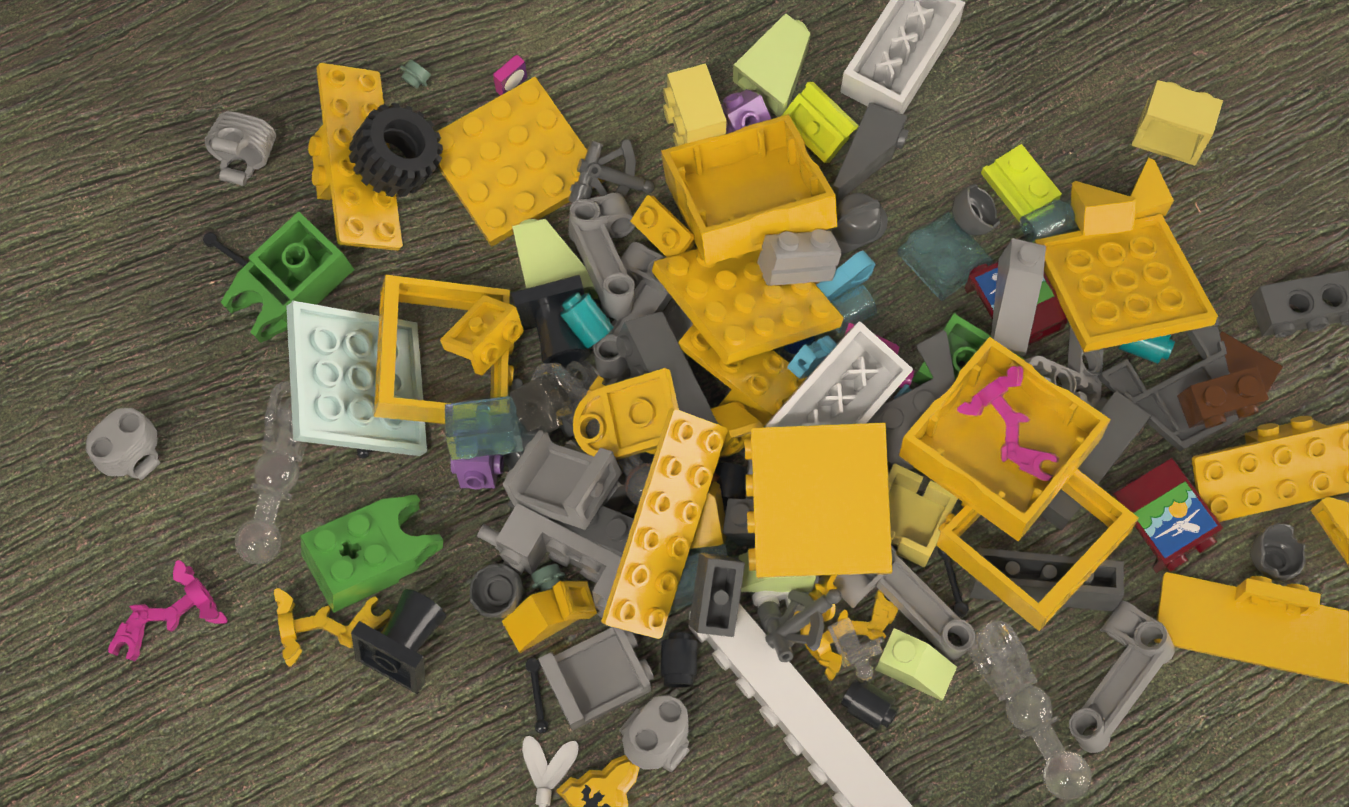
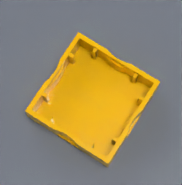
[661,114,837,265]
[899,337,1111,542]

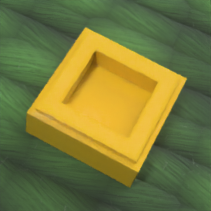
[552,581,597,620]

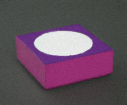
[493,55,527,95]

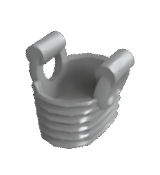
[204,111,276,186]
[85,407,161,481]
[619,695,689,772]

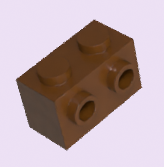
[1177,366,1269,429]

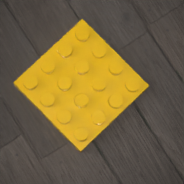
[437,77,605,247]
[1034,214,1218,352]
[652,249,844,365]

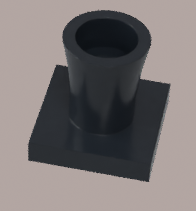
[512,275,589,370]
[351,589,446,695]

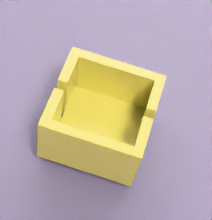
[663,63,726,146]
[1131,80,1223,166]
[888,463,958,568]

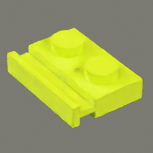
[782,82,859,163]
[981,144,1062,224]

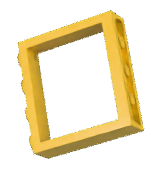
[374,275,514,429]
[936,469,1139,631]

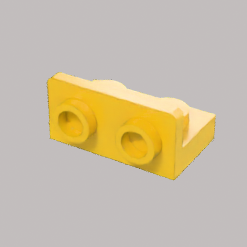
[630,195,697,257]
[440,295,524,376]

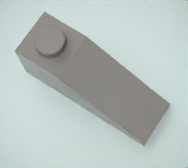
[991,238,1046,356]

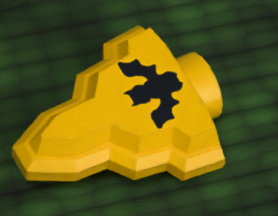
[556,755,640,807]

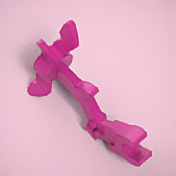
[957,366,1059,481]
[108,560,228,662]

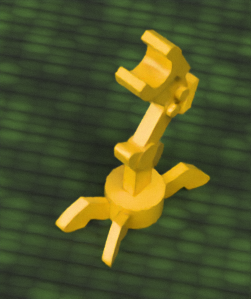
[274,588,392,667]
[793,589,899,681]

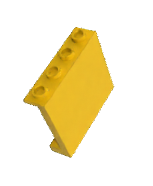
[744,423,892,579]

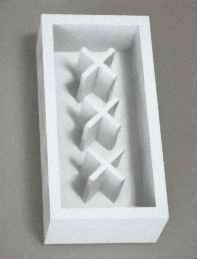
[840,0,965,114]
[763,321,913,428]

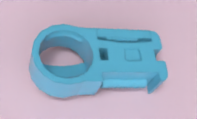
[816,251,876,303]
[787,335,837,379]

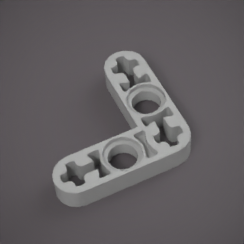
[1024,325,1104,408]

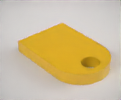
[573,368,679,460]

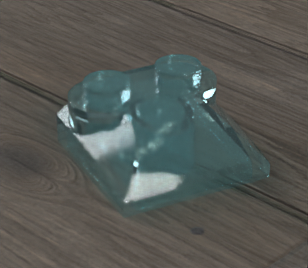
[897,212,993,302]

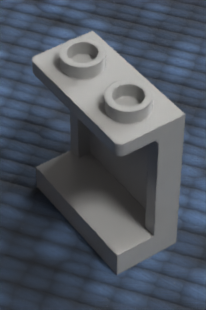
[503,430,622,530]
[538,627,654,731]

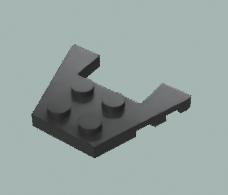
[1097,317,1239,452]
[867,330,955,470]

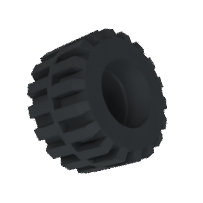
[349,103,443,197]

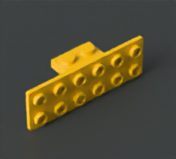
[308,63,403,251]
[678,324,807,427]
[601,408,728,639]
[1192,416,1349,522]
[1154,572,1349,685]

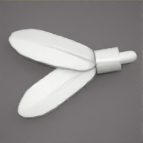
[522,736,578,807]

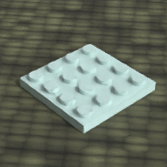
[286,301,427,456]

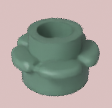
[400,59,431,89]
[531,564,565,592]

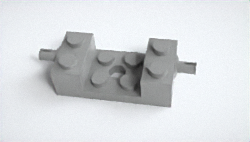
[477,503,621,618]

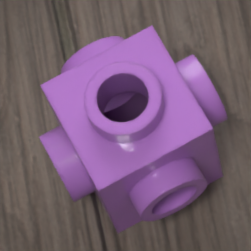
[721,89,771,134]
[451,434,504,490]

